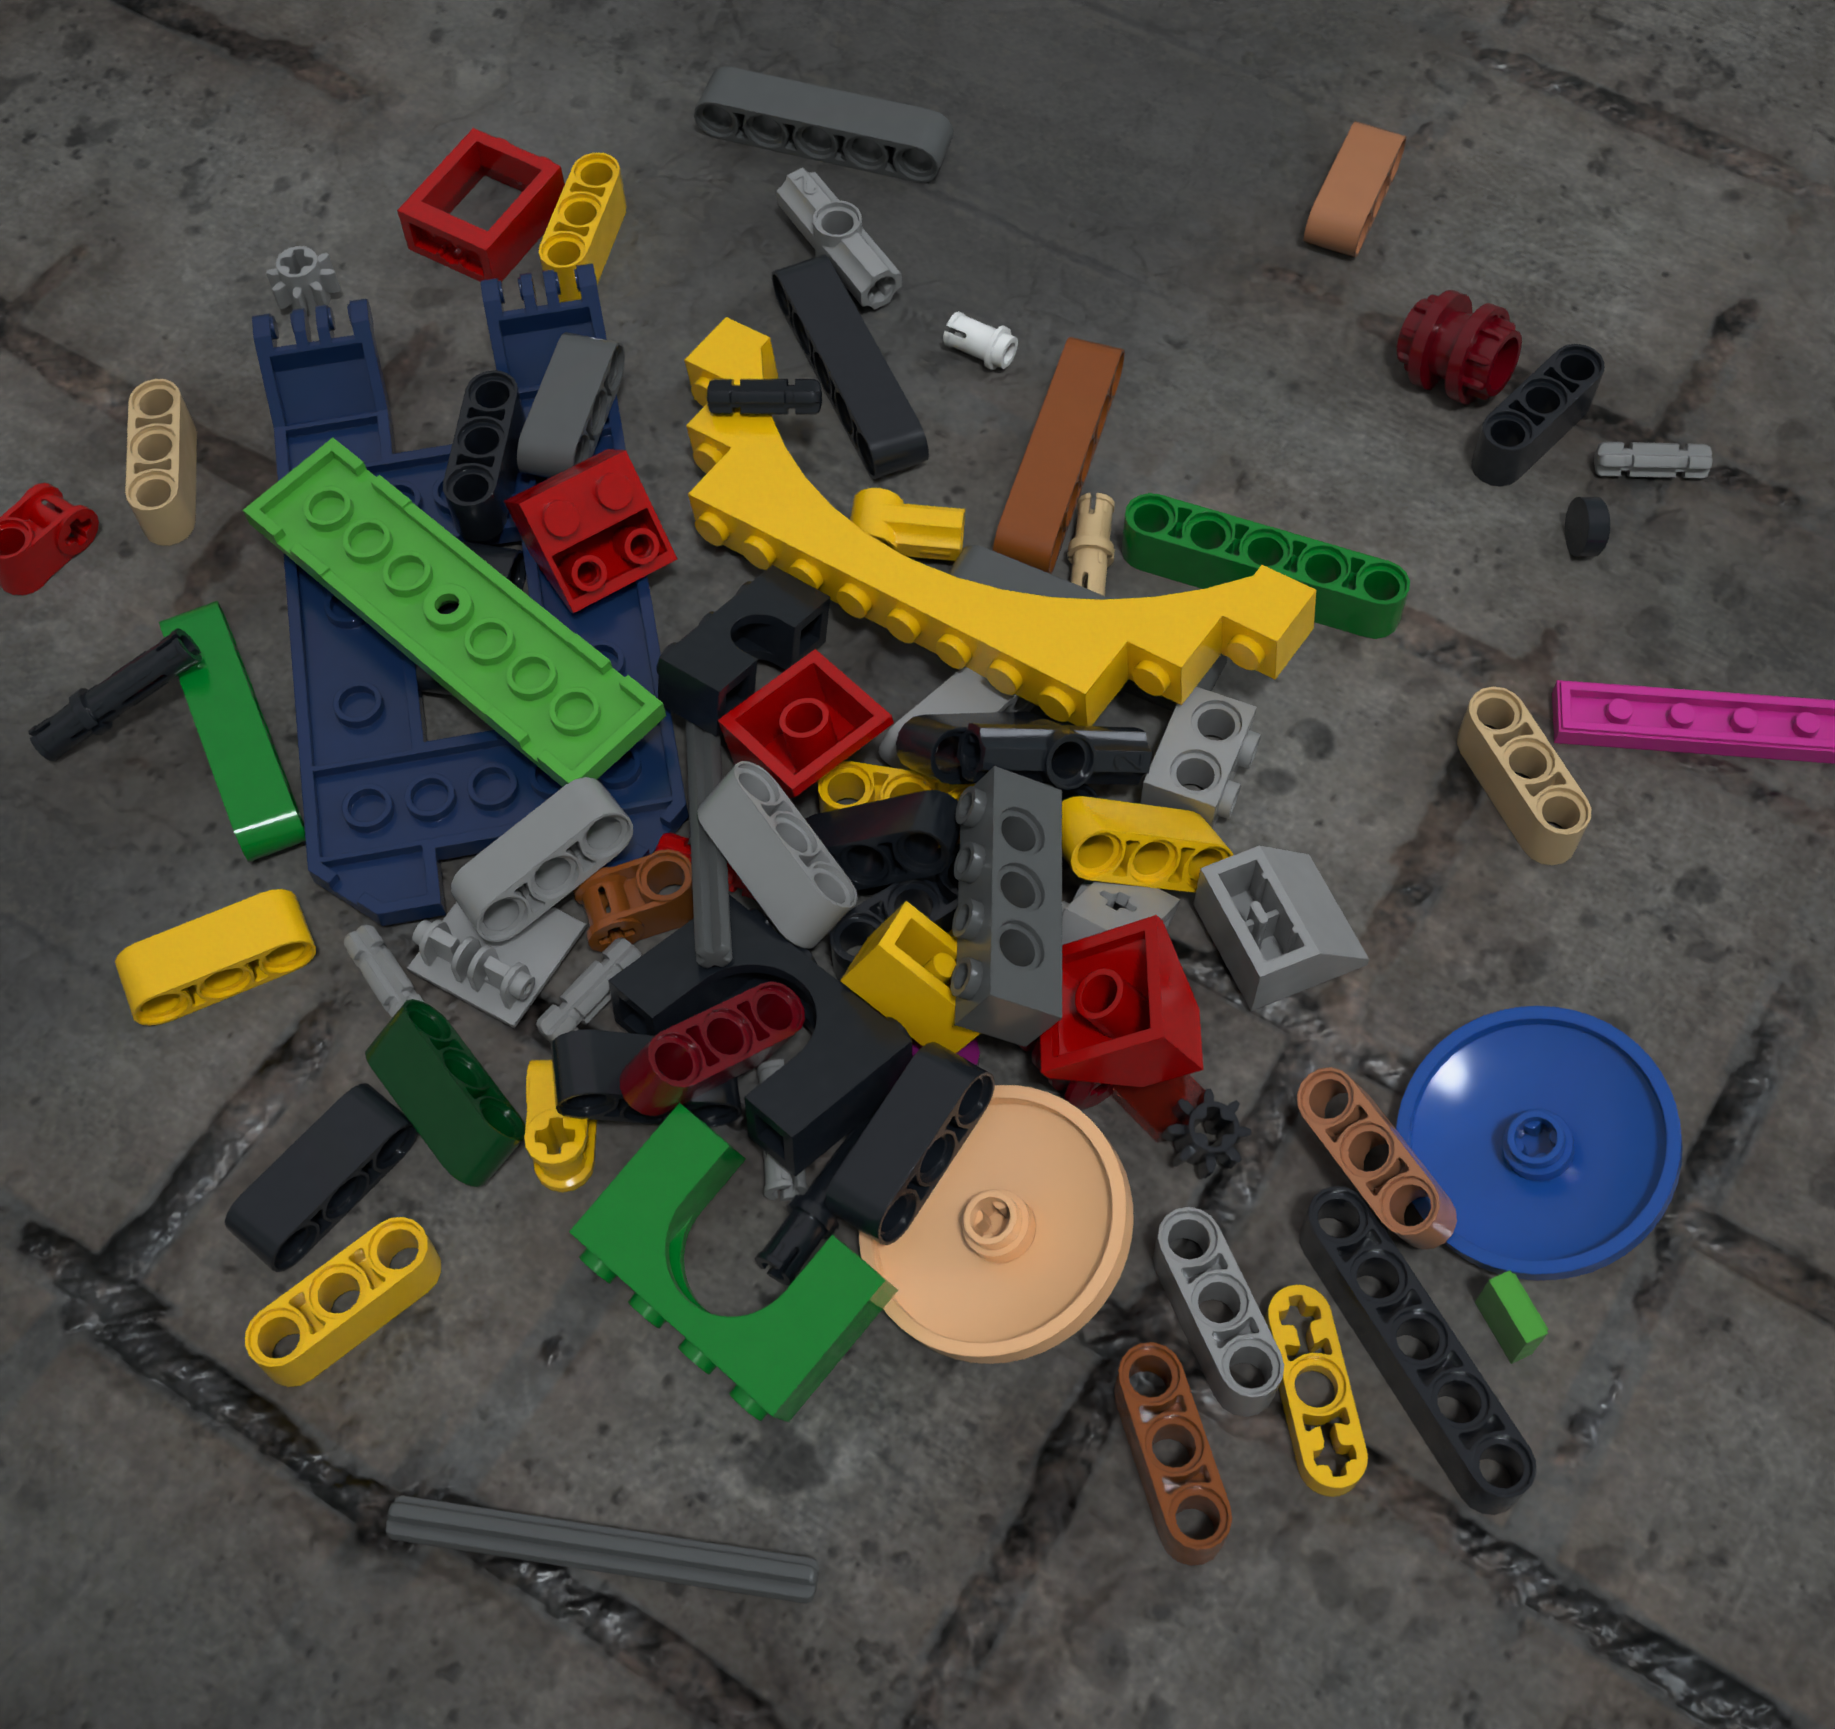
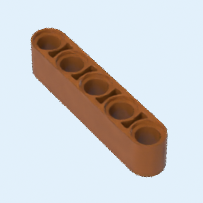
[993,337,1125,574]

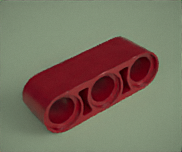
[620,982,805,1116]

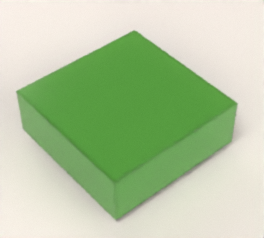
[1475,1270,1549,1364]

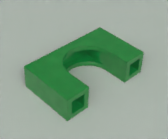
[569,1103,898,1423]

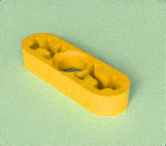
[1264,1285,1368,1497]

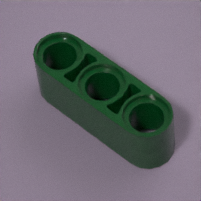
[365,999,526,1187]

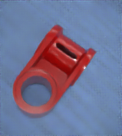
[0,482,99,595]

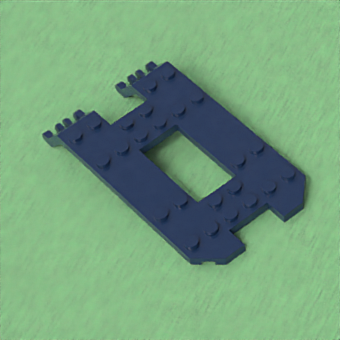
[252,263,689,926]

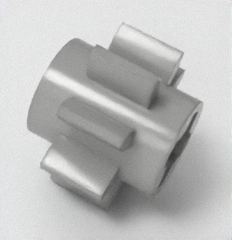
[266,246,341,315]

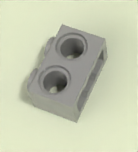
[1140,687,1261,829]

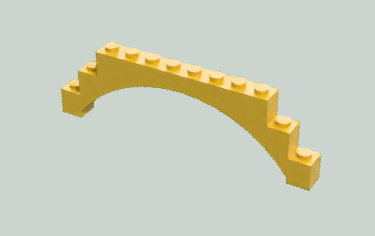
[684,317,1317,726]

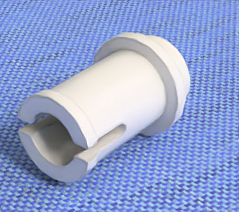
[943,311,1018,370]

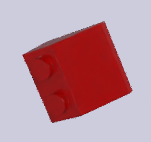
[718,649,894,798]

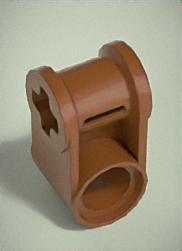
[573,849,694,952]

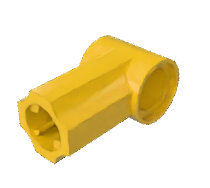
[850,488,965,561]

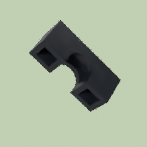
[656,565,831,737]

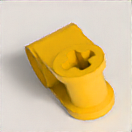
[524,1060,597,1192]

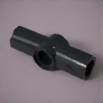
[957,719,1152,790]

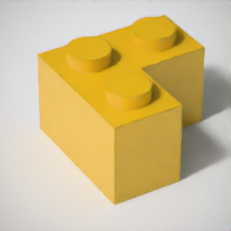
[840,901,981,1053]

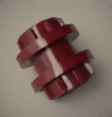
[1397,290,1522,404]

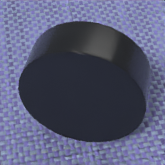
[1565,497,1610,556]

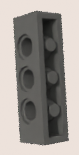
[950,766,1062,1047]

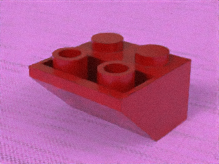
[504,449,678,613]

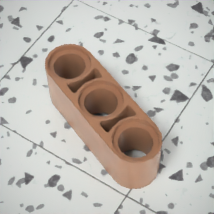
[1303,121,1407,258]
[1297,1067,1457,1249]

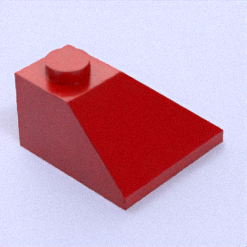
[1040,915,1204,1087]

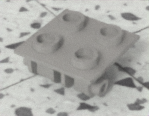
[407,902,587,1029]

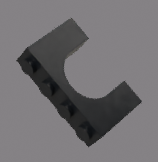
[608,894,913,1177]

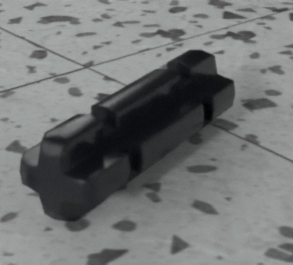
[707,379,822,415]

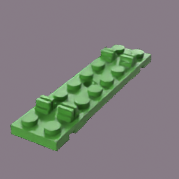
[243,437,666,787]

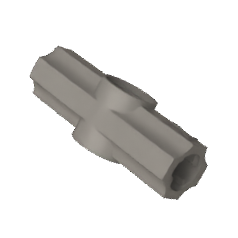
[776,168,902,310]

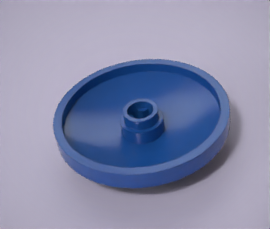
[1396,1006,1683,1281]

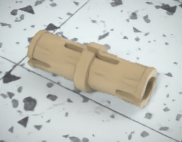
[1068,493,1115,596]

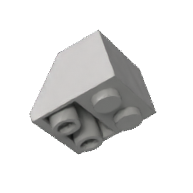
[1193,845,1369,1011]

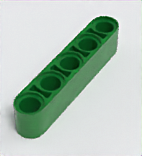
[1121,493,1410,639]
[159,601,306,862]

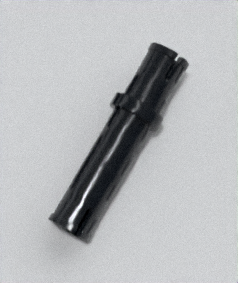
[28,628,202,761]
[755,1108,879,1286]

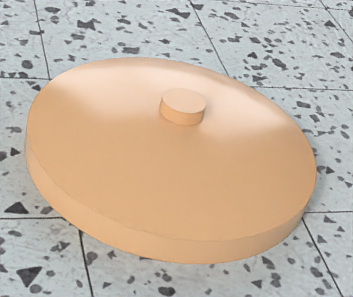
[859,1085,1134,1364]

